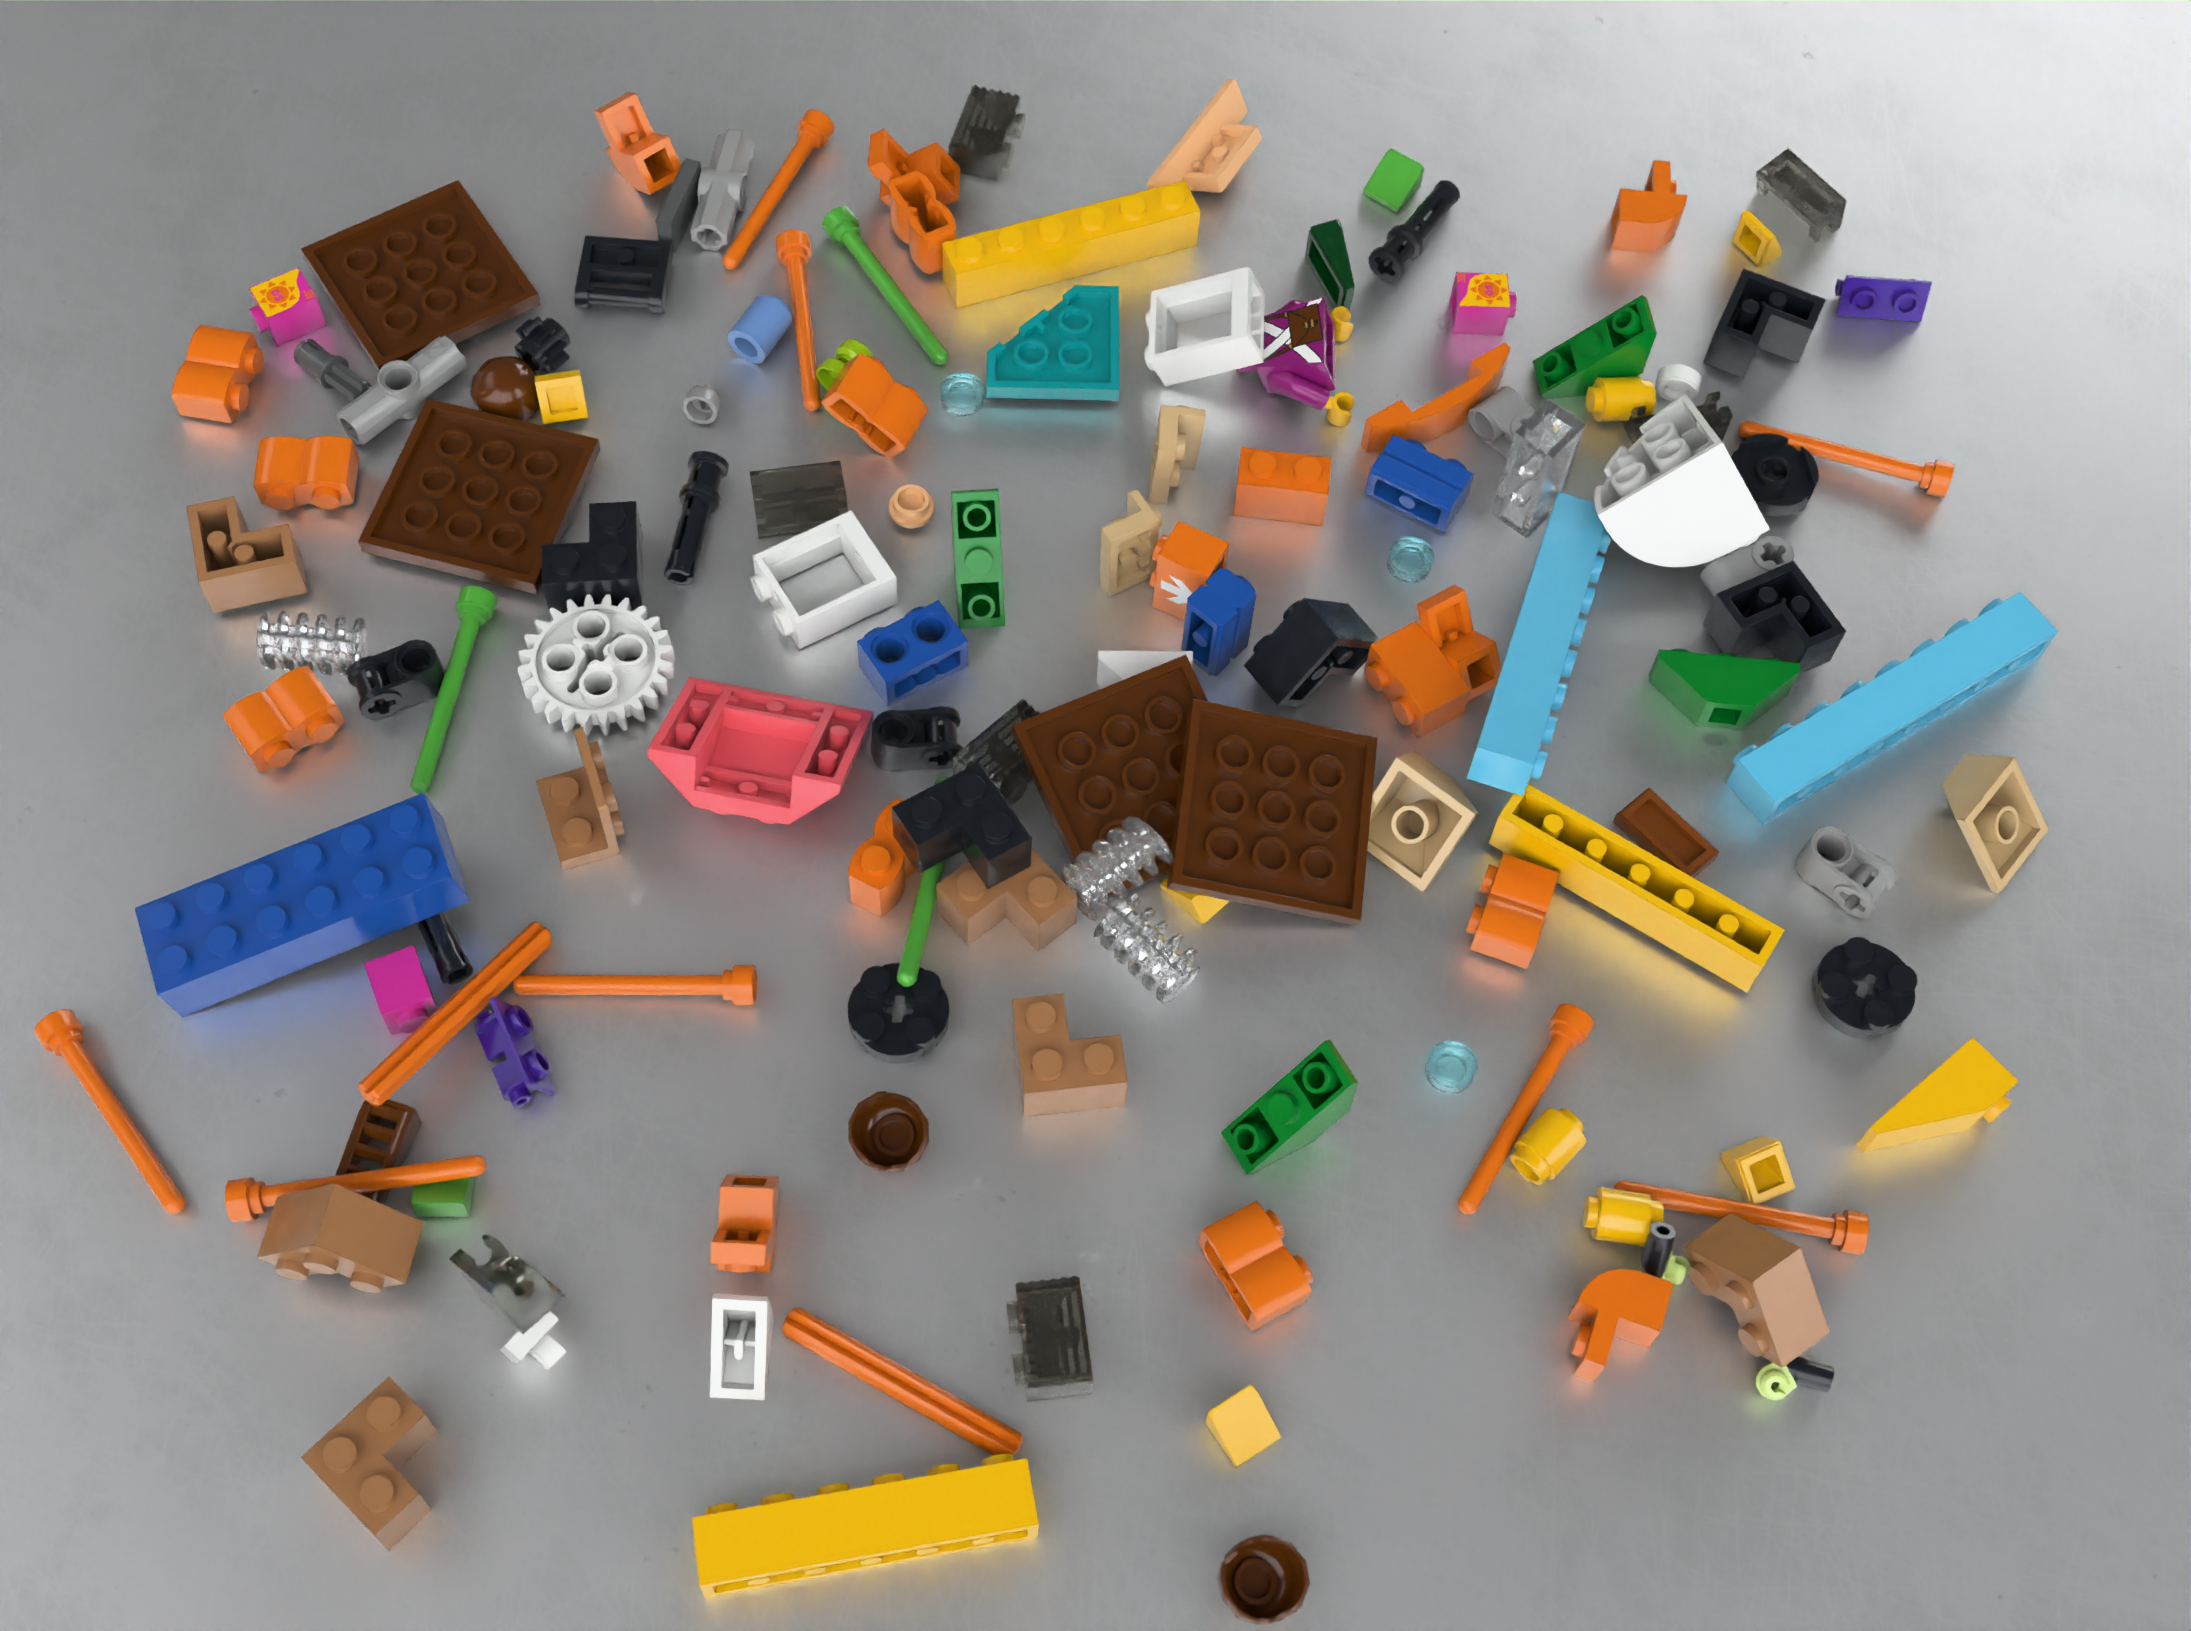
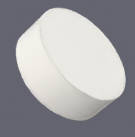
[1655,364,1702,402]

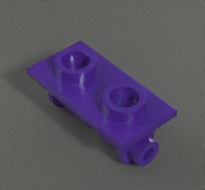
[1835,275,1932,322]
[475,997,556,1107]

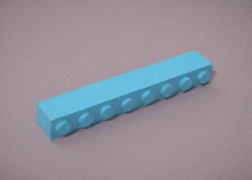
[1467,492,1611,796]
[1726,592,2058,826]

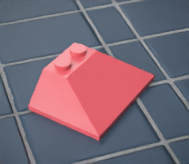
[647,677,874,825]

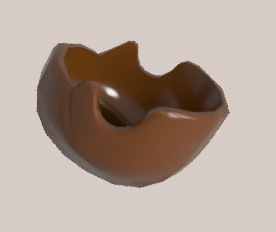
[470,356,540,421]
[848,1091,929,1173]
[1218,1535,1310,1625]

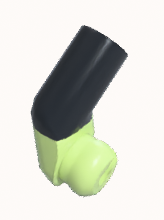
[1641,1222,1689,1285]
[1756,1356,1834,1400]

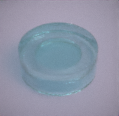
[940,372,984,417]
[1387,536,1434,583]
[1425,1040,1478,1094]

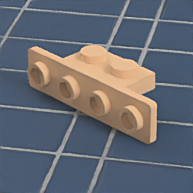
[1147,79,1262,193]

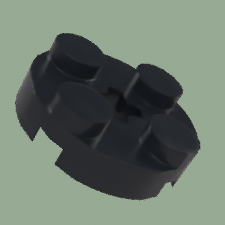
[1731,434,1819,517]
[1812,937,1918,1038]
[848,963,949,1064]

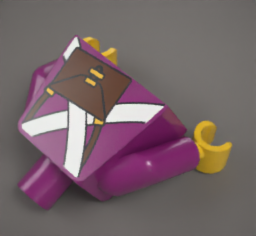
[1235,297,1355,427]

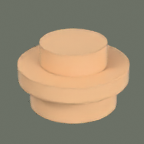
[889,484,934,529]

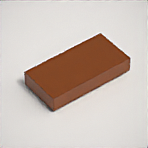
[1613,788,1719,878]

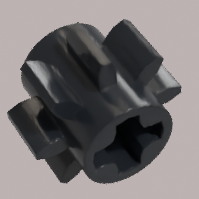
[515,316,570,373]

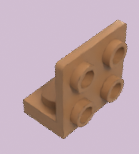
[536,727,625,871]

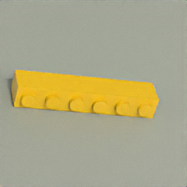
[942,180,1201,309]
[1489,784,1785,993]
[692,1454,1039,1598]

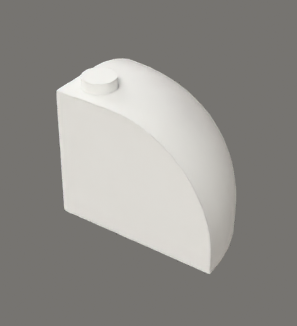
[1594,394,1770,567]

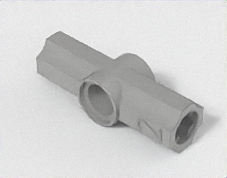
[690,129,754,251]
[335,335,467,445]

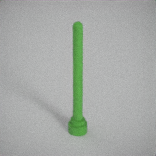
[822,206,948,365]
[410,586,497,794]
[897,777,949,987]

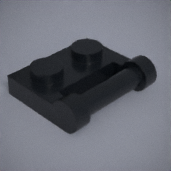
[574,236,673,314]

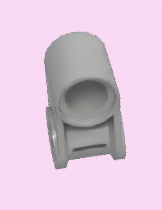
[1467,386,1551,471]
[1700,536,1794,598]
[1796,826,1897,918]

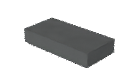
[655,158,701,253]

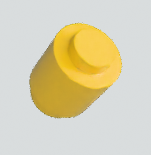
[1586,377,1655,422]
[1510,1108,1586,1185]
[1583,1187,1664,1246]

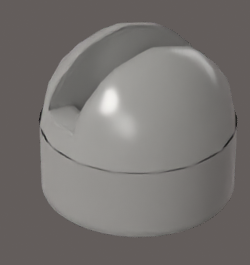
[682,385,721,424]

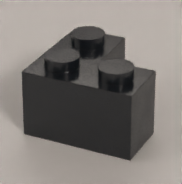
[1703,269,1826,378]
[542,501,644,615]
[1703,561,1846,675]
[1243,598,1380,707]
[892,762,1032,889]

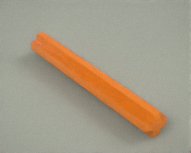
[358,922,552,1107]
[782,1307,1023,1457]

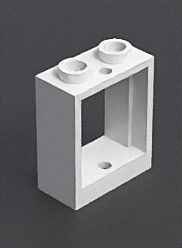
[1144,266,1265,387]
[750,510,898,649]

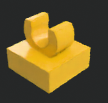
[535,369,588,424]

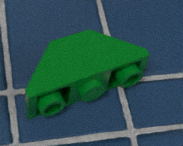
[1533,295,1657,399]
[951,488,1005,629]
[1649,648,1800,730]
[1220,1040,1358,1175]

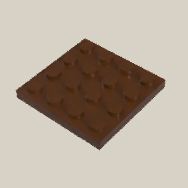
[301,180,541,372]
[358,398,601,595]
[1010,655,1208,906]
[1167,699,1377,925]

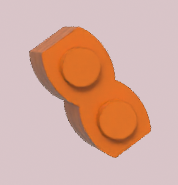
[889,170,956,274]
[171,325,264,424]
[821,353,929,458]
[253,436,360,510]
[222,665,345,773]
[848,798,916,917]
[1466,853,1560,969]
[1198,1201,1313,1331]

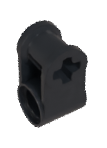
[346,639,445,720]
[871,706,965,771]

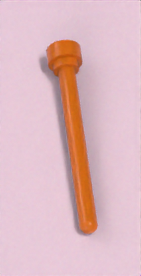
[722,110,835,270]
[775,229,821,411]
[1738,421,1954,498]
[512,965,757,1005]
[1458,1003,1595,1215]
[34,1009,186,1214]
[225,1155,486,1223]
[1613,1180,1869,1255]

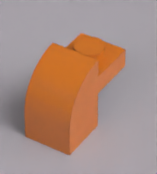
[594,92,681,195]
[867,129,960,206]
[1611,160,1687,252]
[1416,585,1501,701]
[710,1174,779,1273]
[1567,1269,1674,1382]

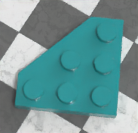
[986,285,1119,401]

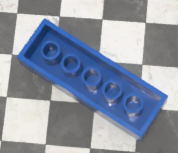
[135,793,470,1017]

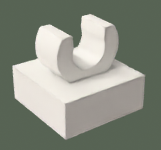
[499,1305,566,1370]

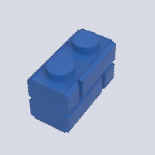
[1365,434,1474,532]
[1181,568,1256,676]

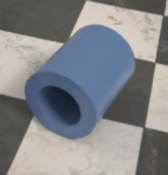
[727,295,792,364]

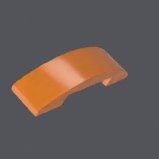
[1361,343,1511,452]

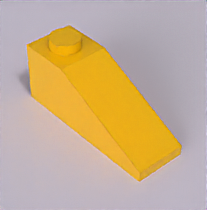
[1856,1037,2019,1153]

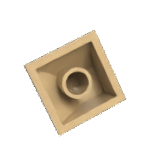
[1367,751,1478,892]
[1941,754,2049,893]

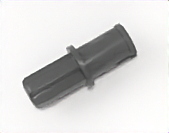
[293,339,372,401]

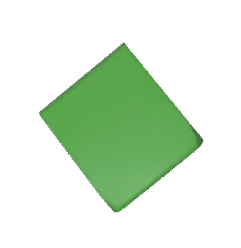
[1363,148,1424,213]
[410,1177,474,1217]

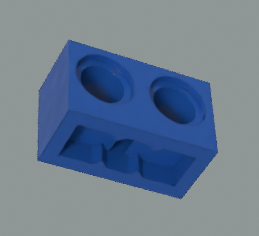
[857,600,968,707]

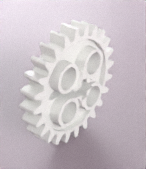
[518,594,675,736]

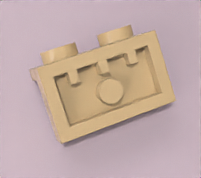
[1149,405,1206,505]
[1100,489,1162,597]

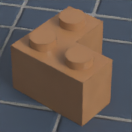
[186,496,308,613]
[936,849,1078,951]
[1011,994,1128,1117]
[257,1183,424,1293]
[1683,1213,1830,1368]
[301,1377,438,1551]

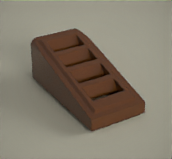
[335,1099,422,1205]

